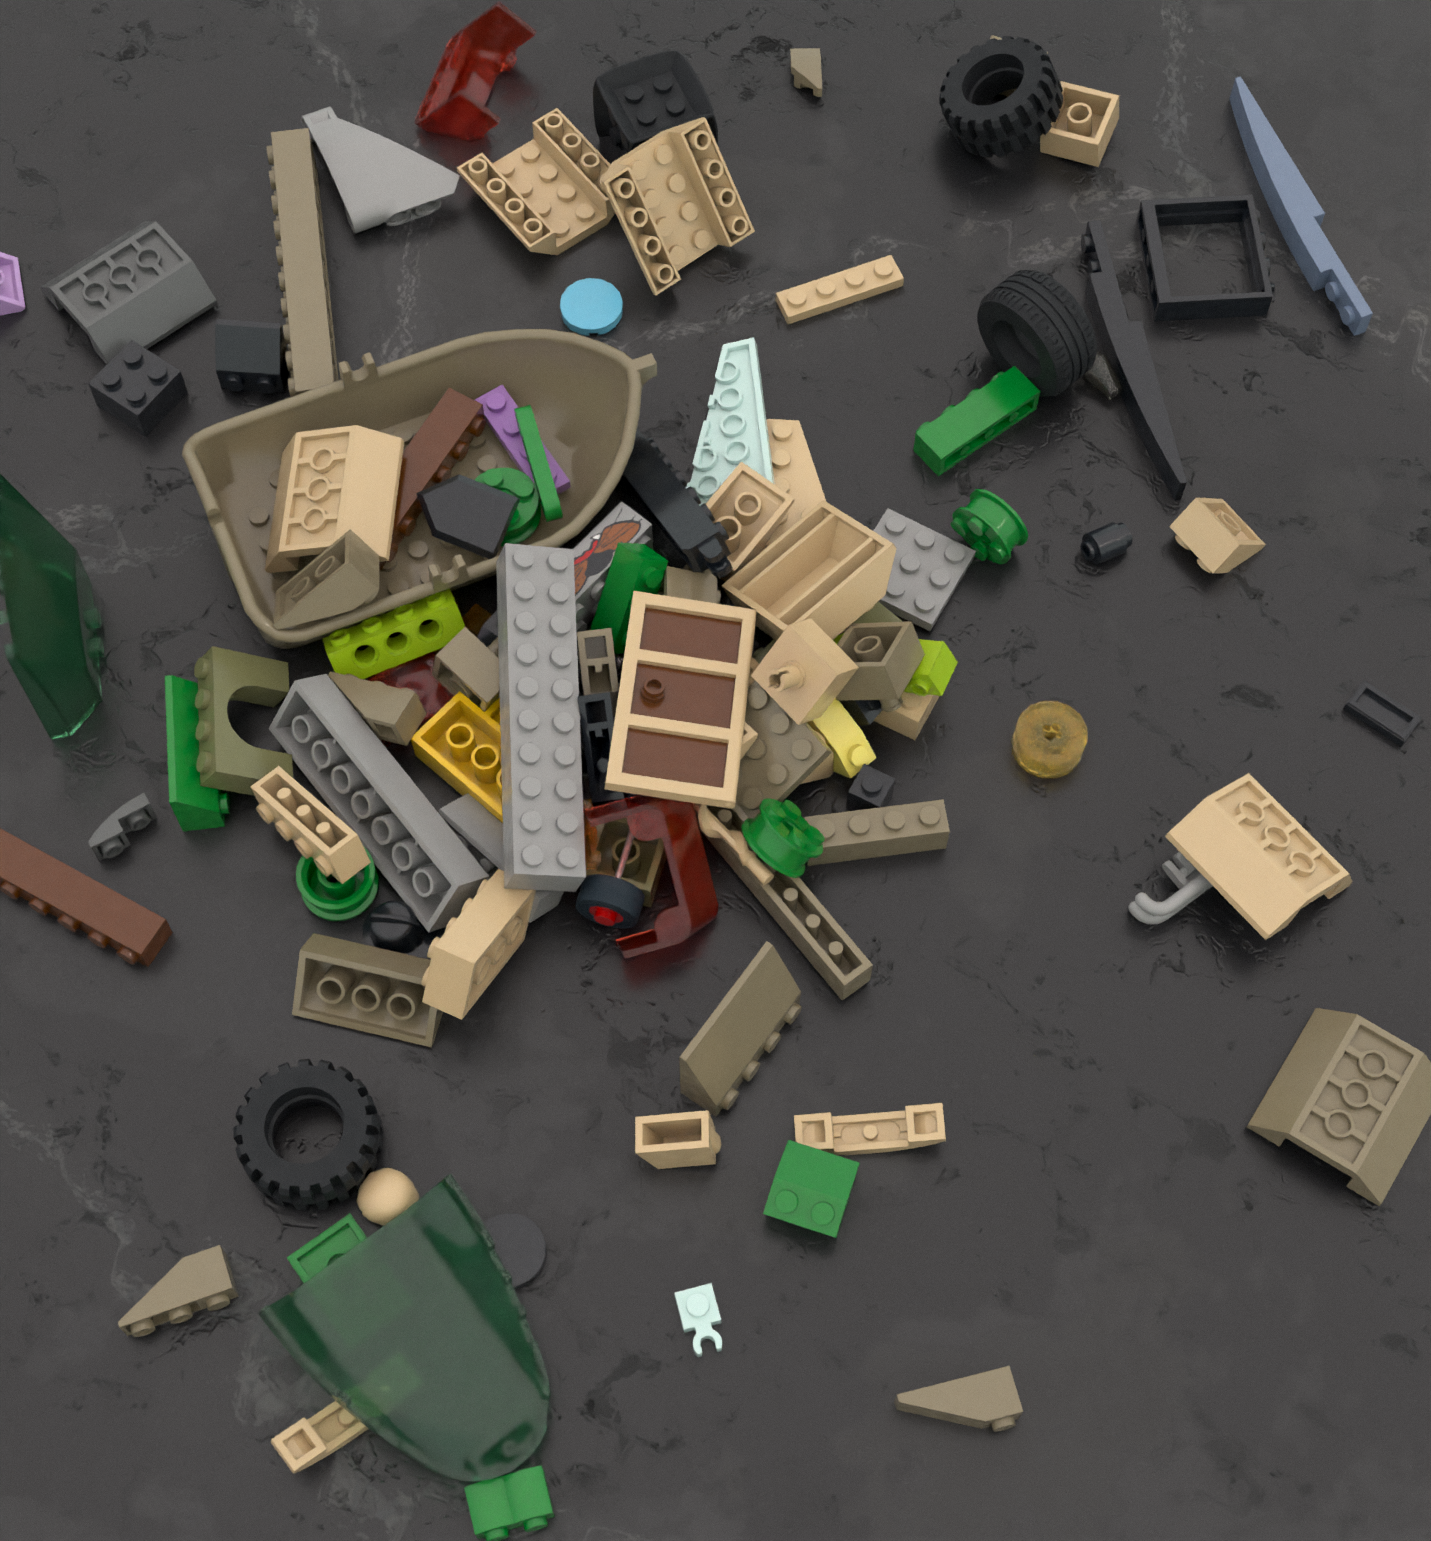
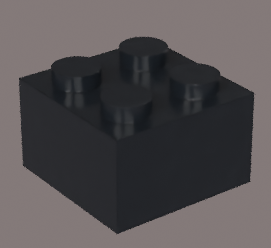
[88,340,188,437]

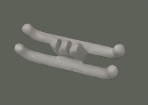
[1128,852,1213,925]

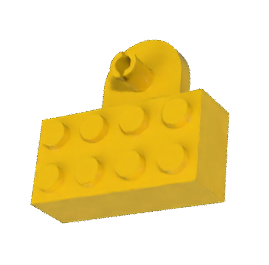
[411,691,503,823]

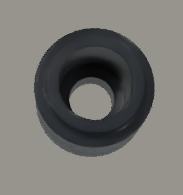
[1080,522,1132,565]

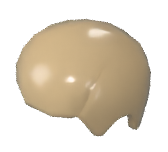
[357,1168,419,1229]

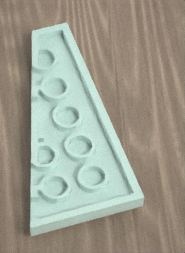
[686,337,775,506]

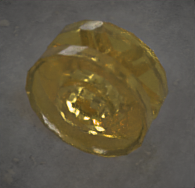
[1011,701,1088,778]

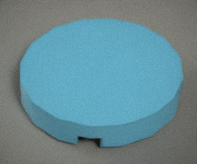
[560,278,623,336]

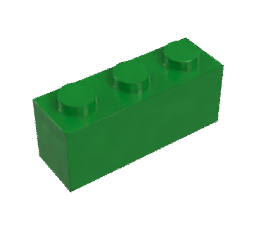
[590,542,668,654]

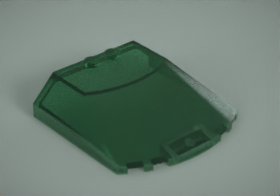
[0,474,104,739]

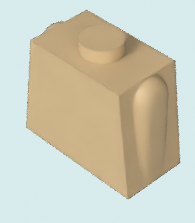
[635,1110,721,1169]

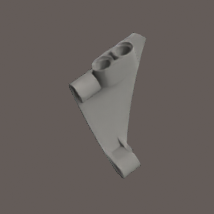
[301,106,460,234]

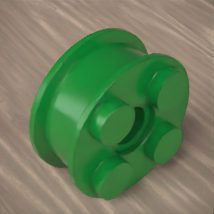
[474,468,541,547]
[950,489,1028,564]
[741,798,825,878]
[296,846,379,921]

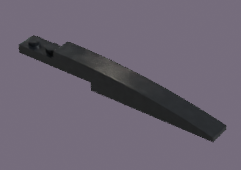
[1081,220,1187,501]

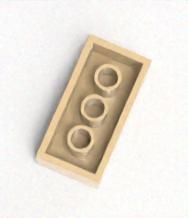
[421,869,536,1020]

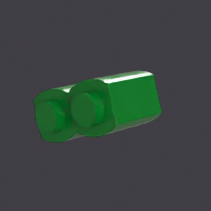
[464,1465,555,1541]

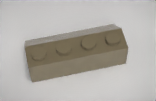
[292,933,443,1047]

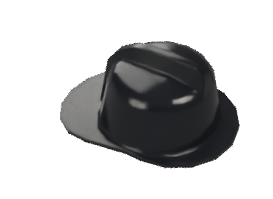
[363,900,446,959]

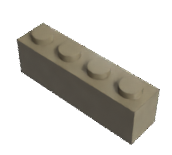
[804,799,950,866]

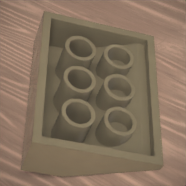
[679,941,802,1117]

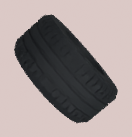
[977,270,1097,397]

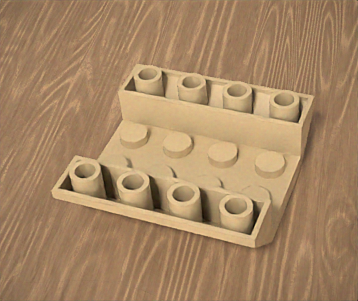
[457,108,615,255]
[601,117,755,295]
[265,425,404,573]
[1165,773,1353,940]

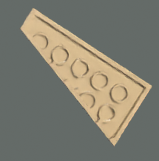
[760,419,826,553]

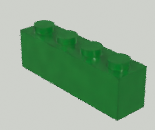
[913,366,1040,477]

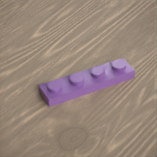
[475,385,571,494]

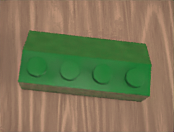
[165,675,230,831]

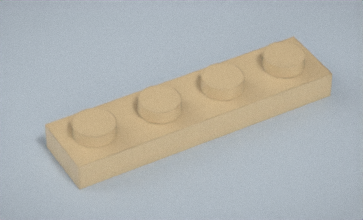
[776,255,904,324]

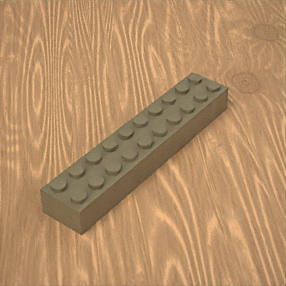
[267,128,339,397]

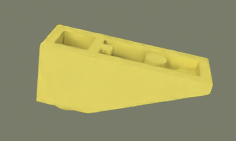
[807,698,876,778]

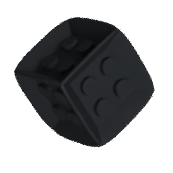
[593,50,718,164]

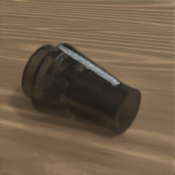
[1082,351,1123,400]

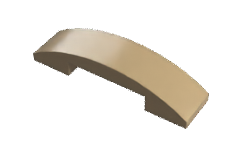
[794,1103,946,1155]
[271,1353,423,1474]

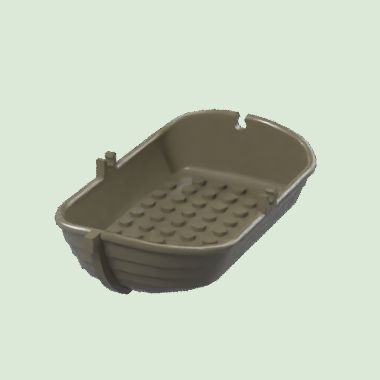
[182,329,657,649]

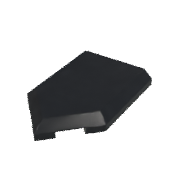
[416,474,520,559]

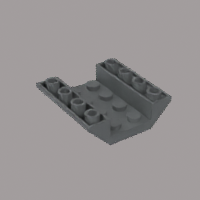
[40,221,218,364]

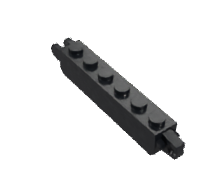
[621,428,733,578]

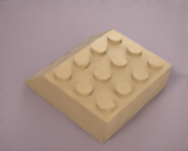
[722,500,897,641]

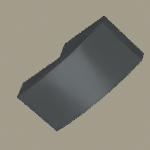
[88,793,157,861]

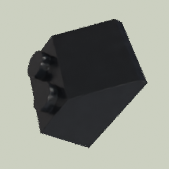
[215,319,289,394]

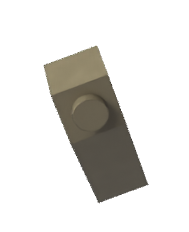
[577,628,619,696]
[894,1366,1023,1432]

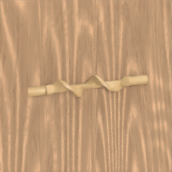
[680,801,774,885]

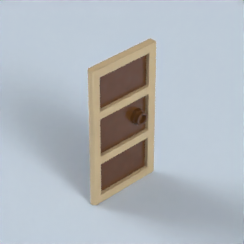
[604,591,757,808]

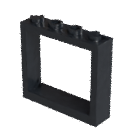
[1136,195,1275,322]

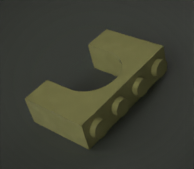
[194,646,293,796]

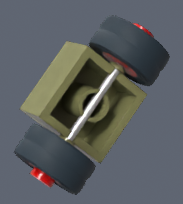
[576,793,675,929]

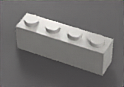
[438,793,564,923]

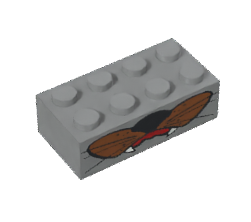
[573,501,653,632]

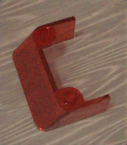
[415,1,537,142]
[583,795,719,959]

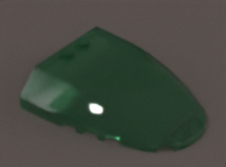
[258,1174,551,1482]

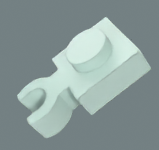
[674,1283,722,1357]

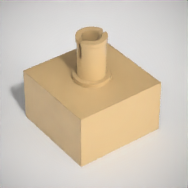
[751,618,859,725]

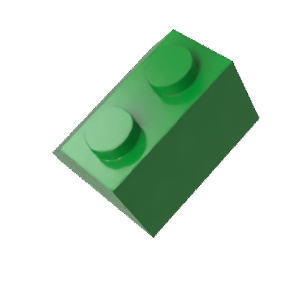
[763,1140,860,1238]

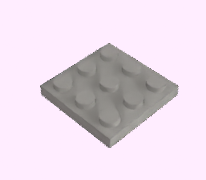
[873,508,976,631]

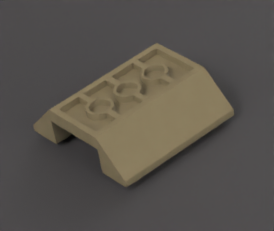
[1247,1008,1431,1206]

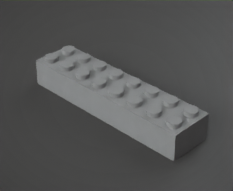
[269,674,489,932]

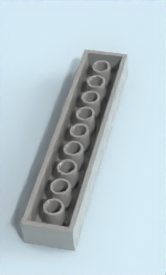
[496,543,586,892]

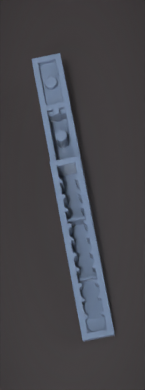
[1229,76,1373,336]

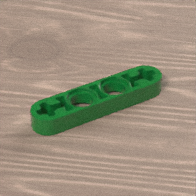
[514,405,563,522]

